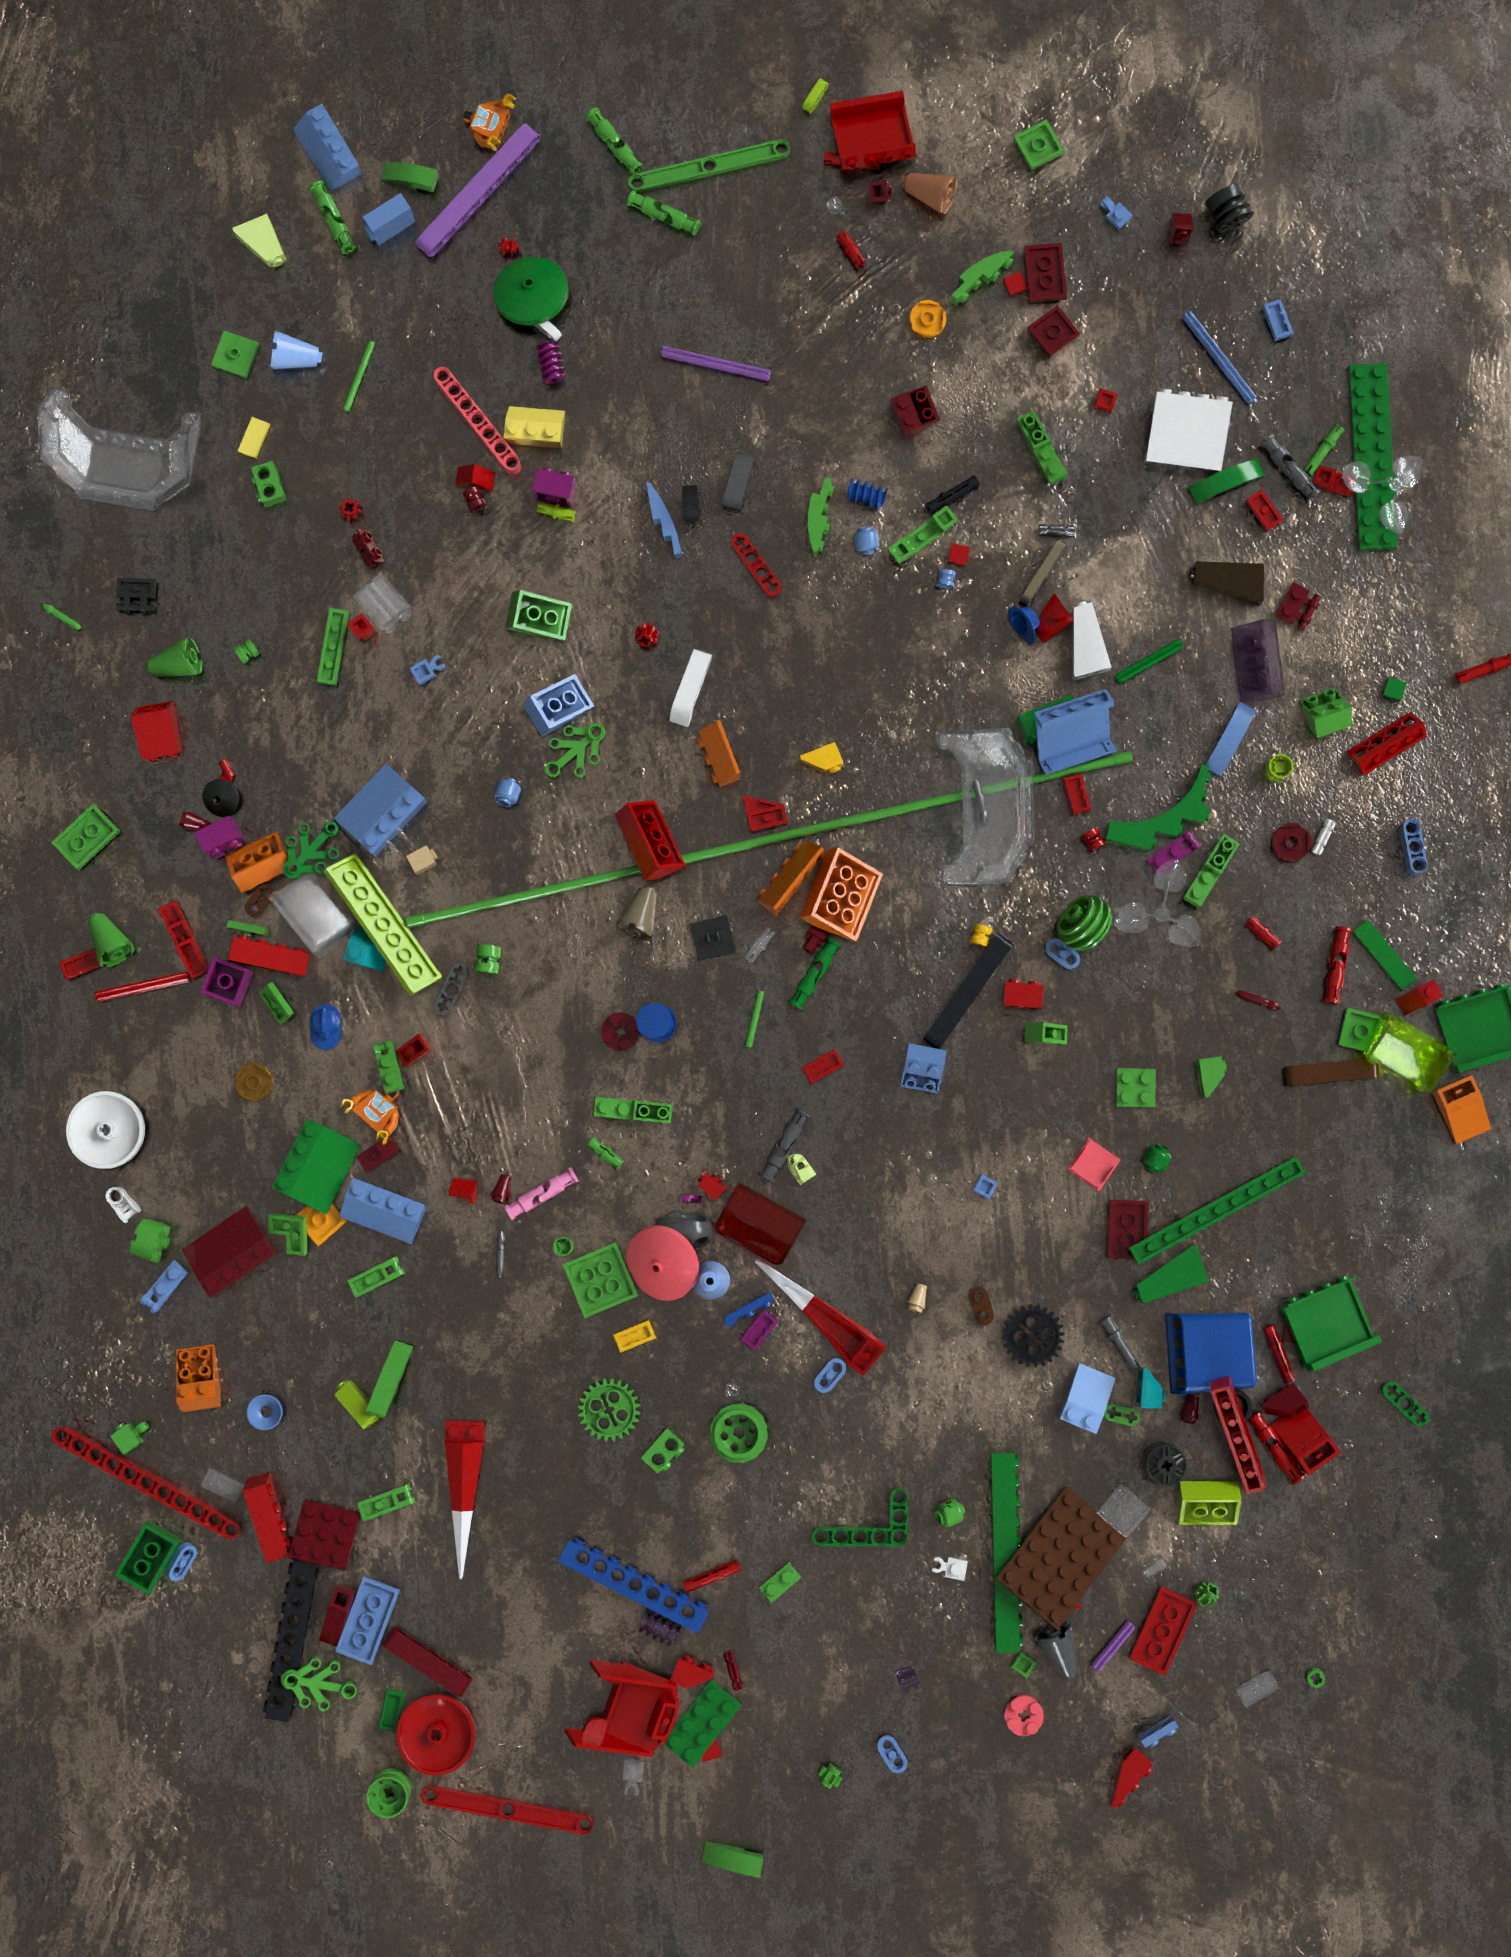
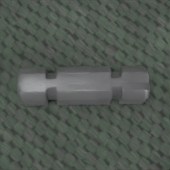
[1038,524,1076,536]

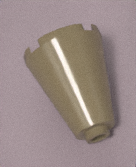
[616,886,657,941]

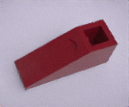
[319,1584,358,1647]

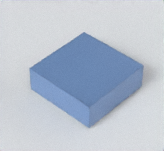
[972,1174,998,1200]

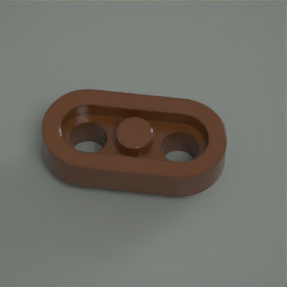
[969,1287,994,1325]

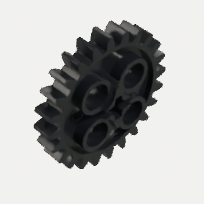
[1001,1304,1065,1368]

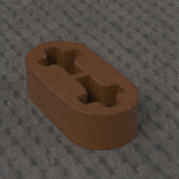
[244,884,275,917]

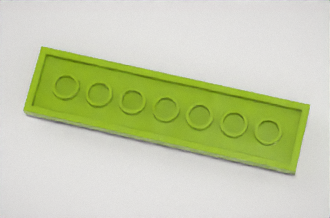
[324,853,442,996]

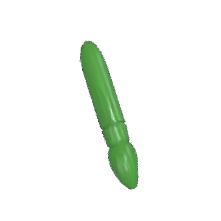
[42,603,81,630]

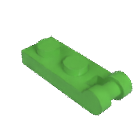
[373,1039,405,1094]
[347,1256,405,1298]
[357,1484,415,1522]

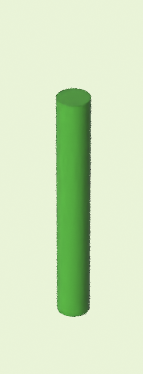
[744,990,764,1048]

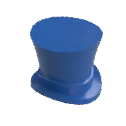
[636,1002,677,1043]

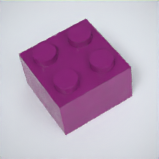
[532,468,577,508]
[194,816,246,859]
[200,957,254,1007]

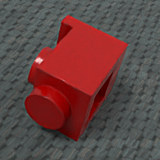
[347,613,377,641]
[698,1172,728,1201]

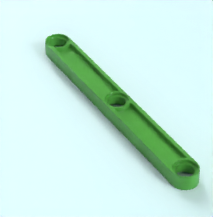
[628,139,790,193]

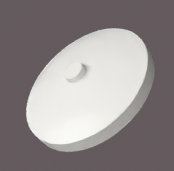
[66,1091,145,1169]

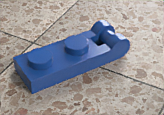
[724,1292,774,1326]

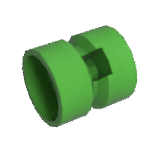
[473,944,502,975]

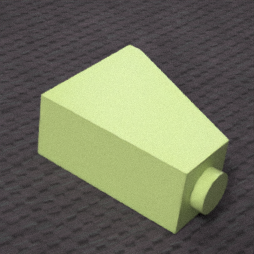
[232,214,287,268]

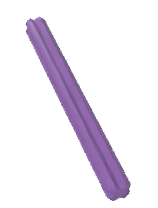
[661,346,771,381]

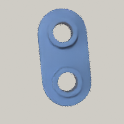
[1045,938,1080,970]
[814,1358,846,1393]
[166,1542,197,1581]
[877,1735,907,1773]

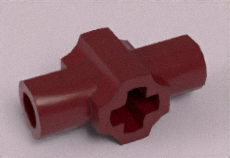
[802,925,829,954]

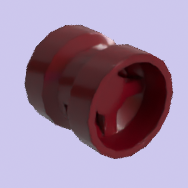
[462,486,487,512]

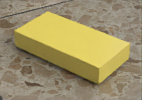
[238,417,271,459]

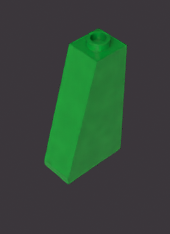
[1133,1244,1209,1304]

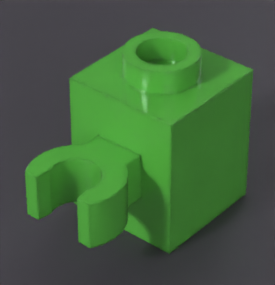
[110,1421,150,1455]

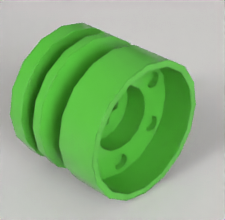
[366,1767,411,1818]

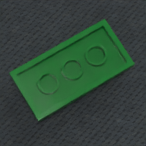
[664,1680,742,1768]

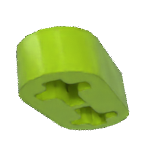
[802,78,829,113]

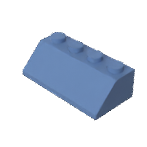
[293,104,362,192]
[340,1178,426,1245]

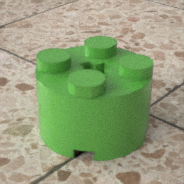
[130,1218,171,1263]

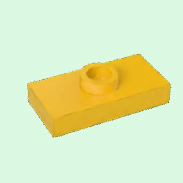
[613,1320,656,1353]

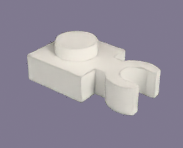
[932,1557,968,1581]

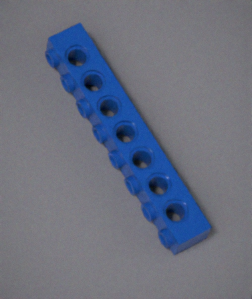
[558,1538,709,1634]

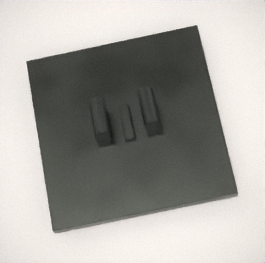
[690,915,736,961]

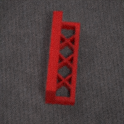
[1347,712,1427,776]

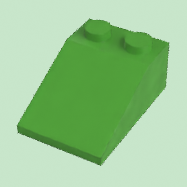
[505,590,572,641]

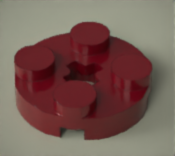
[1272,823,1311,862]
[601,1012,640,1051]

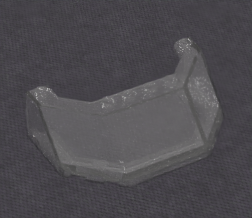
[37,387,201,511]
[937,728,1035,887]

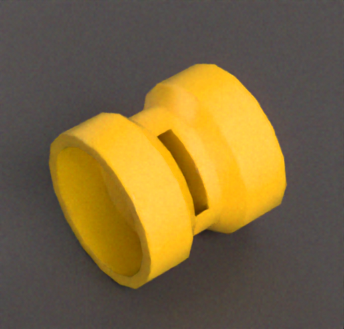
[969,923,993,948]

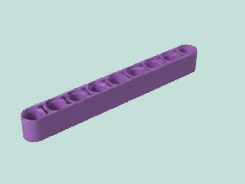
[416,123,540,257]

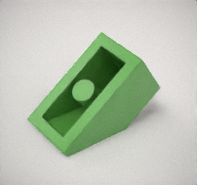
[1024,1022,1067,1045]
[1196,1056,1227,1098]

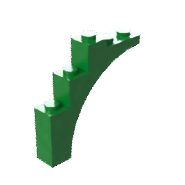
[1104,764,1211,852]

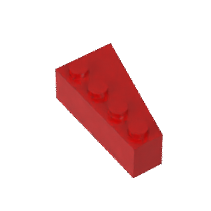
[227,935,310,977]
[243,1472,292,1563]

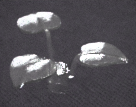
[1342,456,1424,534]
[1114,859,1201,947]

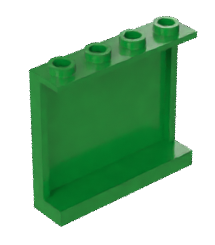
[1434,983,1511,1074]
[1281,1275,1382,1372]

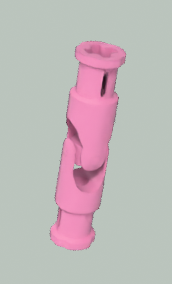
[504,1167,579,1220]

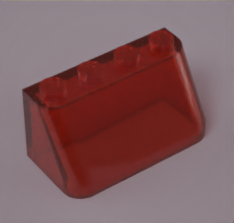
[715,1182,806,1265]

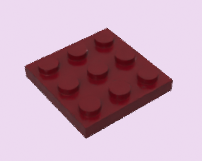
[288,1500,361,1571]

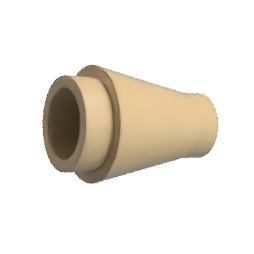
[906,1283,927,1313]

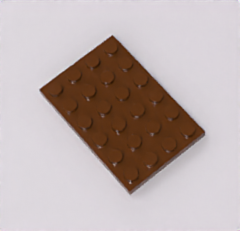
[995,1486,1127,1630]

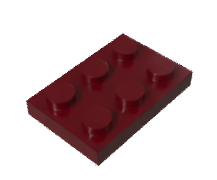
[1024,243,1067,303]
[1107,1200,1149,1259]

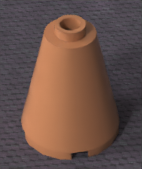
[903,173,957,214]

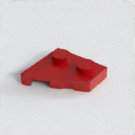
[1035,593,1074,643]
[743,795,788,832]

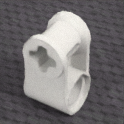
[105,1187,141,1223]

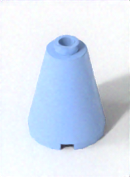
[270,331,322,369]
[693,1261,730,1300]

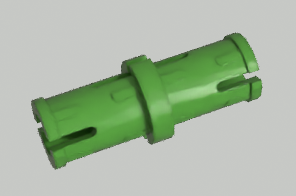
[587,1137,624,1170]

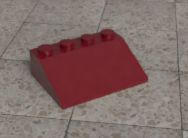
[182,1206,279,1298]

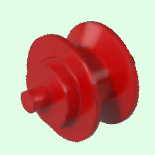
[497,236,520,257]

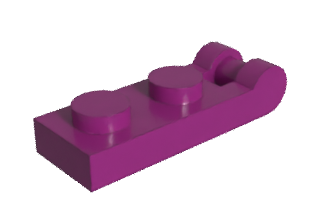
[1147,830,1201,876]

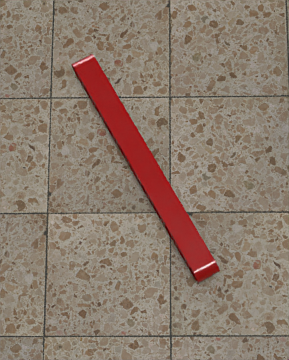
[51,1426,243,1539]

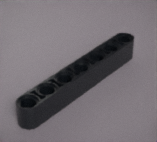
[923,932,1014,1049]

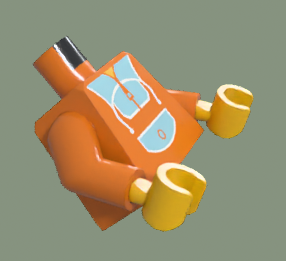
[463,94,516,151]
[340,1089,399,1145]

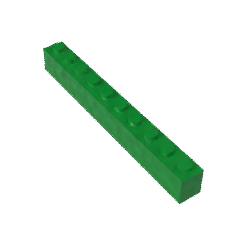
[990,1451,1023,1653]

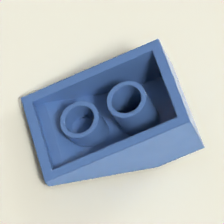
[522,674,594,737]

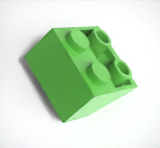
[1300,688,1353,738]

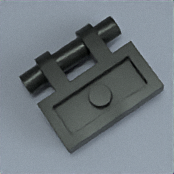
[116,578,157,613]

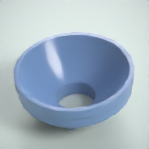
[247,1394,283,1430]

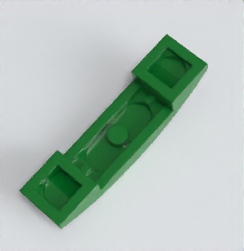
[1188,458,1265,505]

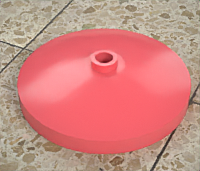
[626,1225,699,1301]

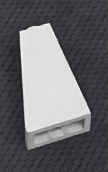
[1072,601,1111,681]

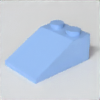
[1058,1363,1115,1434]

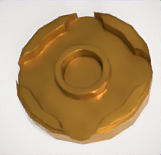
[234,1063,274,1101]

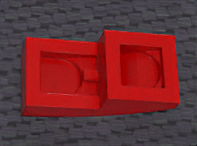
[1313,466,1356,497]

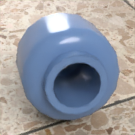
[853,526,879,555]
[493,778,521,807]

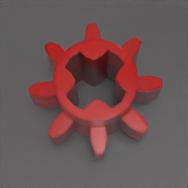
[338,497,363,522]
[634,623,659,647]

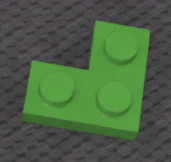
[268,1213,307,1256]

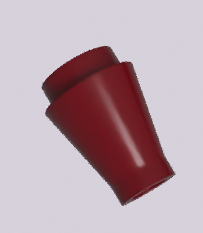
[179,811,209,830]
[491,1174,512,1204]
[1179,1394,1199,1424]

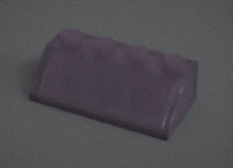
[1231,619,1285,702]

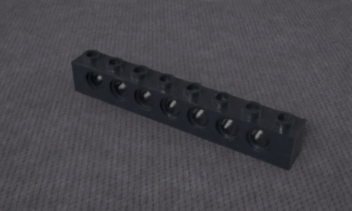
[263,1560,319,1722]

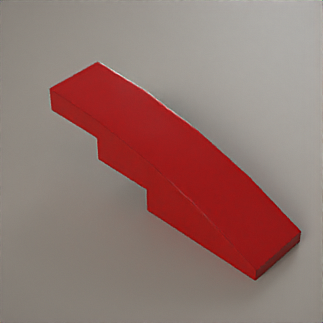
[158,900,209,979]

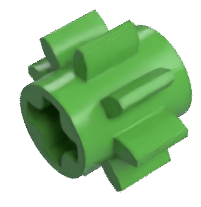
[1194,1582,1219,1607]
[818,1763,842,1789]

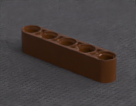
[1284,1058,1380,1086]

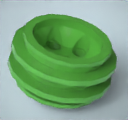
[1057,895,1112,951]
[710,1403,768,1463]

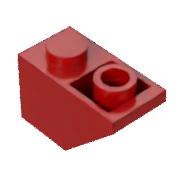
[670,1655,715,1689]

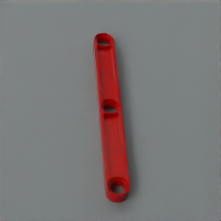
[421,1785,594,1834]

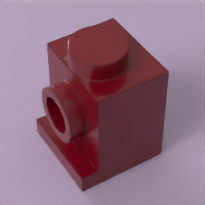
[869,180,892,204]

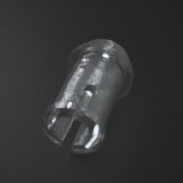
[1141,1557,1168,1580]

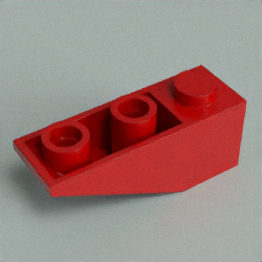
[1110,1745,1154,1810]

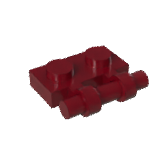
[1275,582,1321,630]

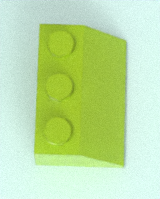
[1178,1481,1242,1525]

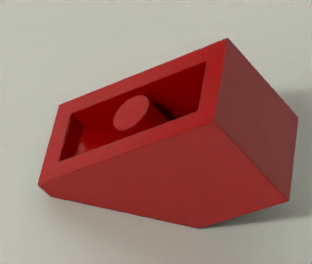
[1395,979,1443,1016]

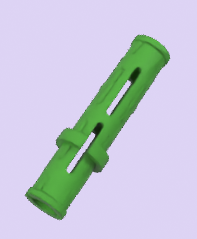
[1302,424,1344,477]

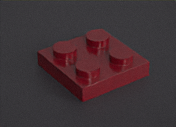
[1027,305,1080,358]

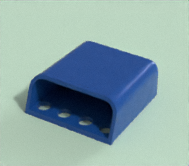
[1165,1312,1257,1394]

